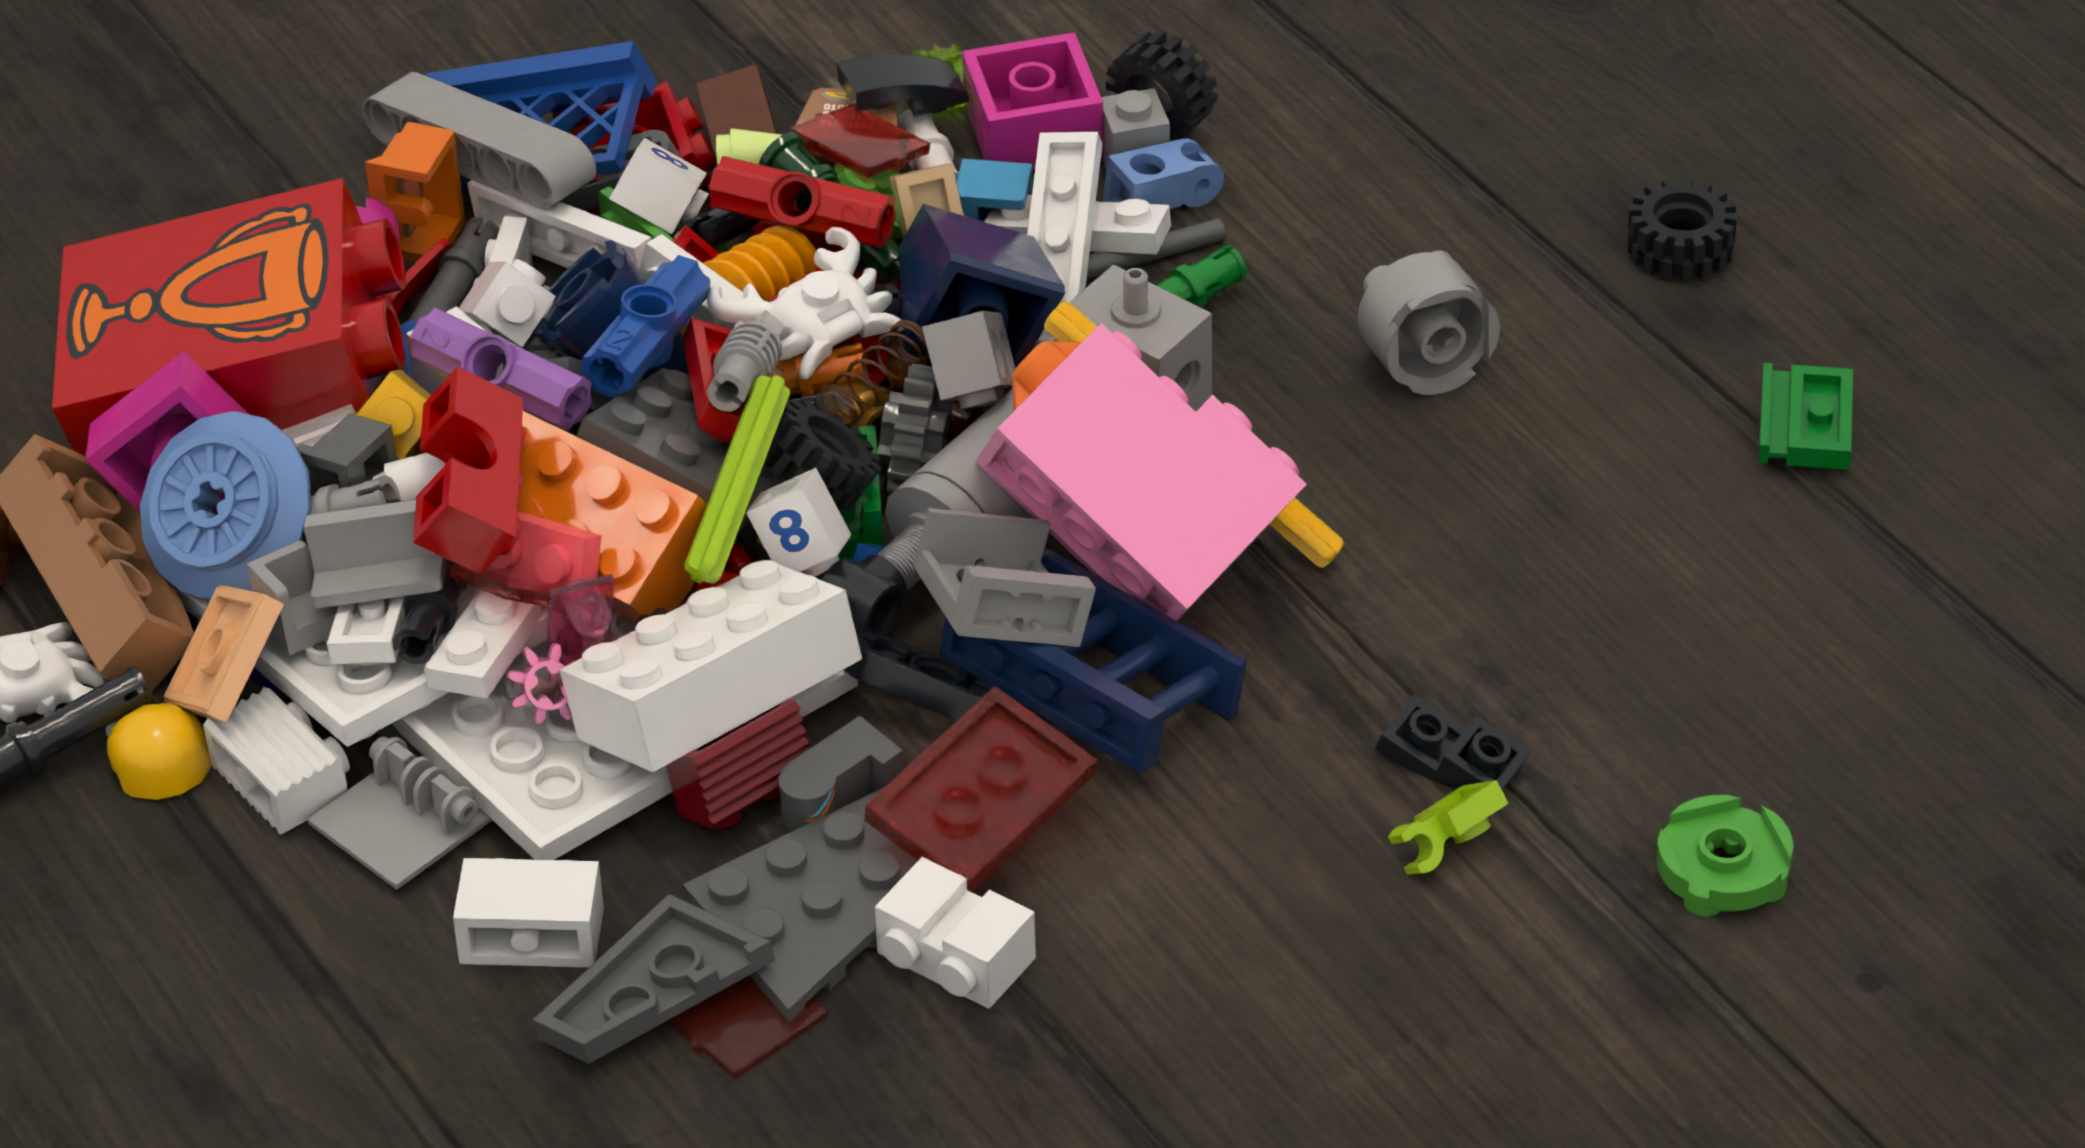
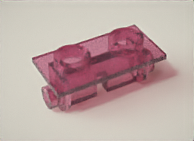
[547,574,614,673]

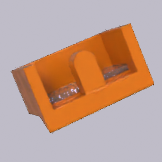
[364,122,466,262]

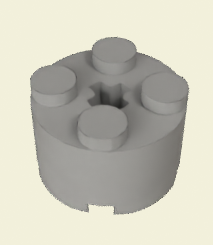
[1358,250,1500,395]

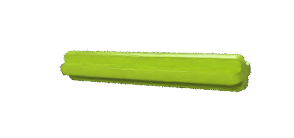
[684,375,790,584]

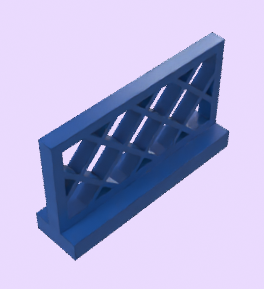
[425,41,657,195]

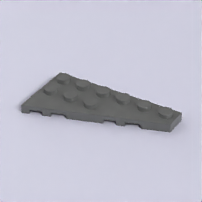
[683,721,1058,1028]

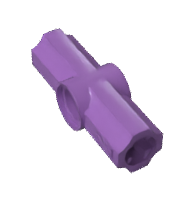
[410,307,592,431]

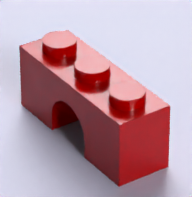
[413,366,526,574]

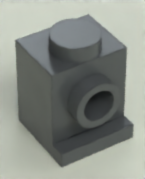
[298,413,398,496]

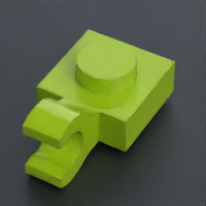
[1388,780,1509,875]

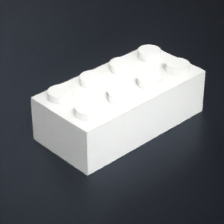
[559,560,862,772]

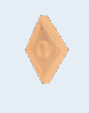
[163,585,284,723]

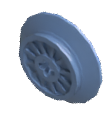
[140,411,312,600]

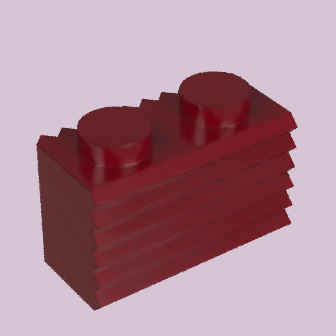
[666,699,809,829]

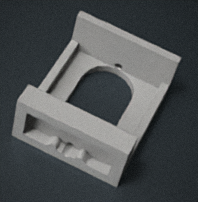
[913,508,1096,647]

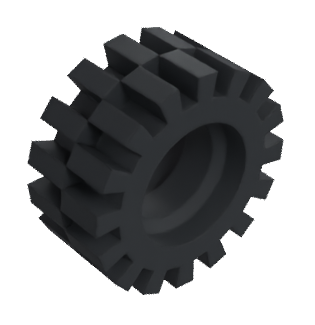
[1105,30,1218,141]
[1627,177,1738,283]
[764,399,881,513]

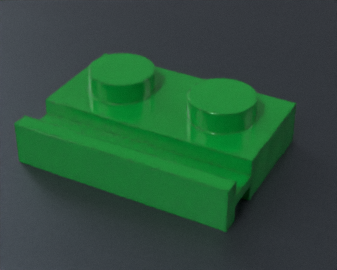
[1758,363,1853,470]

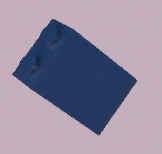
[900,204,1065,368]

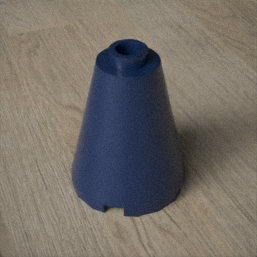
[533,240,689,379]

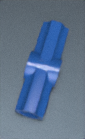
[581,255,710,399]

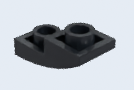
[836,54,969,116]
[1375,695,1531,791]

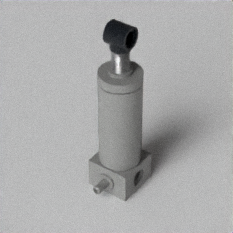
[822,264,1212,636]

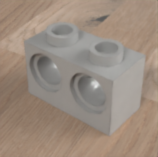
[922,311,1016,409]

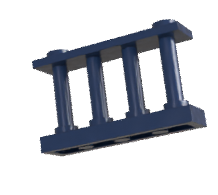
[940,548,1247,774]

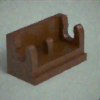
[696,64,779,160]

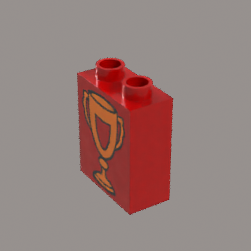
[52,178,406,456]

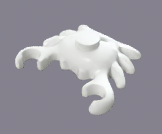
[707,227,905,380]
[0,622,120,737]

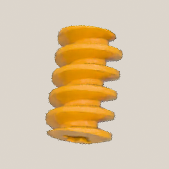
[703,225,818,301]

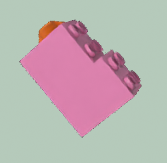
[975,323,1307,621]

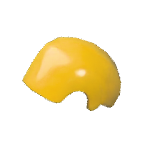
[107,703,212,800]

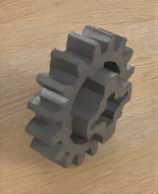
[877,363,953,497]

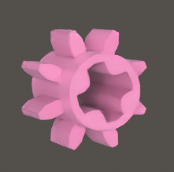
[506,642,579,725]

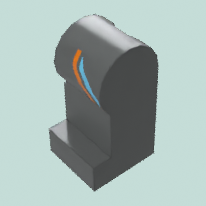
[778,716,904,832]

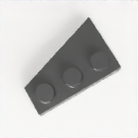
[533,894,775,1064]

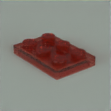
[864,686,1097,892]

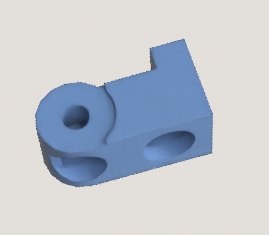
[1103,139,1224,209]

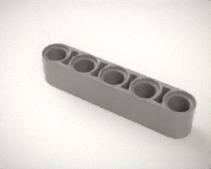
[362,72,596,209]

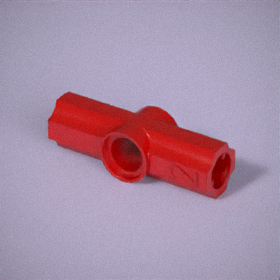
[709,156,896,248]

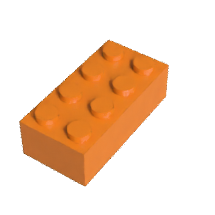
[517,411,707,623]

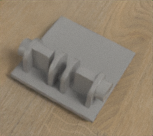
[307,736,493,890]

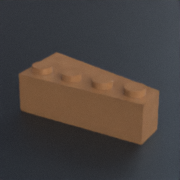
[0,434,194,692]

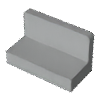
[304,500,446,608]

